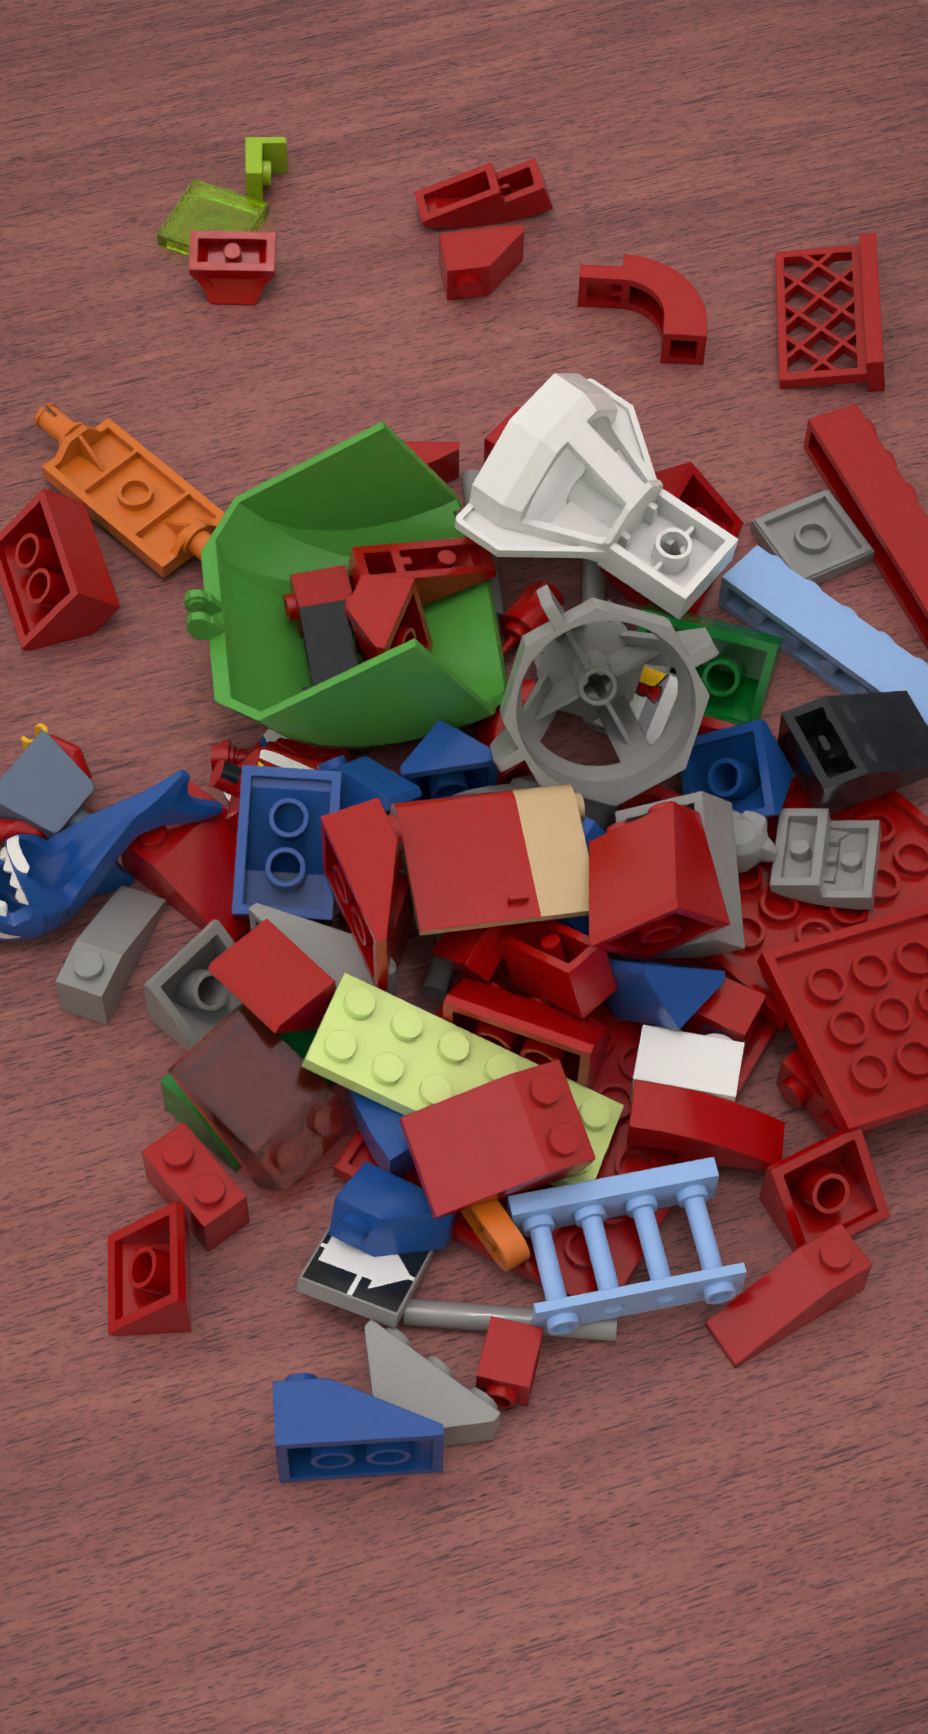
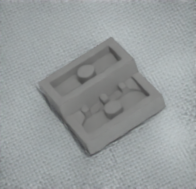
[770,808,882,910]

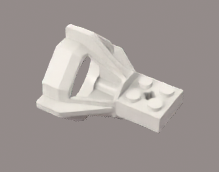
[455,373,739,620]

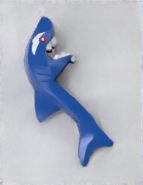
[0,770,223,942]

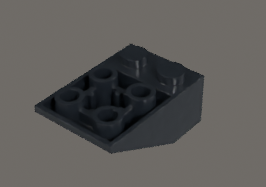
[777,690,928,815]

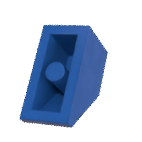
[317,755,423,811]
[328,1161,456,1257]

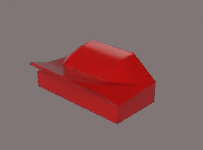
[189,230,277,305]

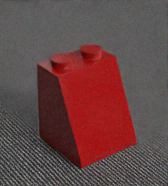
[589,801,730,962]

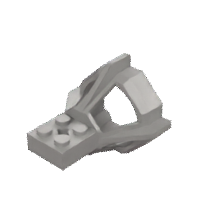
[490,585,719,806]

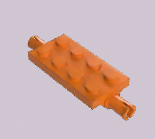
[34,402,225,578]

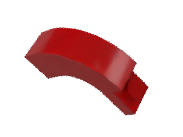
[578,254,707,365]

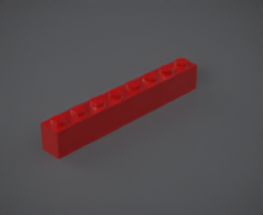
[803,404,928,650]

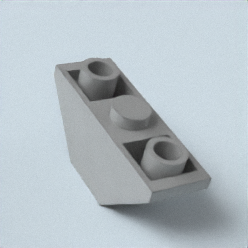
[364,1319,501,1446]

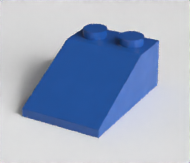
[232,765,342,926]
[273,1373,444,1483]

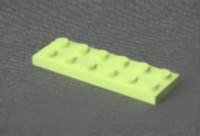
[301,972,624,1187]

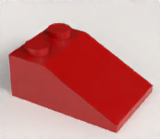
[121,780,251,943]
[321,797,403,991]
[399,1059,596,1219]

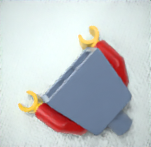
[0,723,95,843]

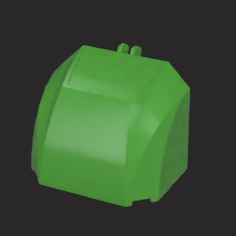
[184,421,508,750]

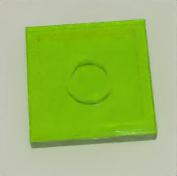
[157,179,269,255]

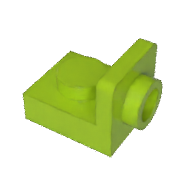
[245,137,288,203]

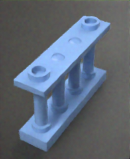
[507,1157,747,1335]

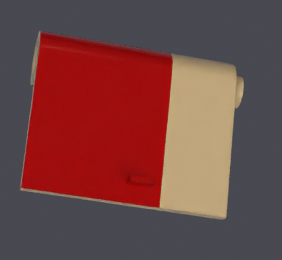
[390,784,589,936]

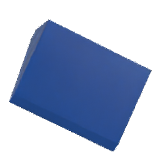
[400,719,498,801]
[680,719,794,818]
[605,957,726,1030]

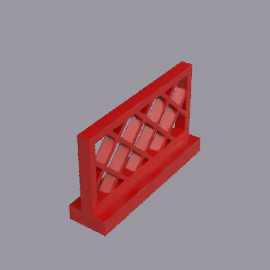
[775,233,885,392]

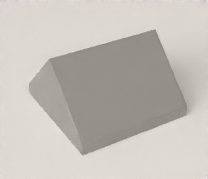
[143,919,245,1053]

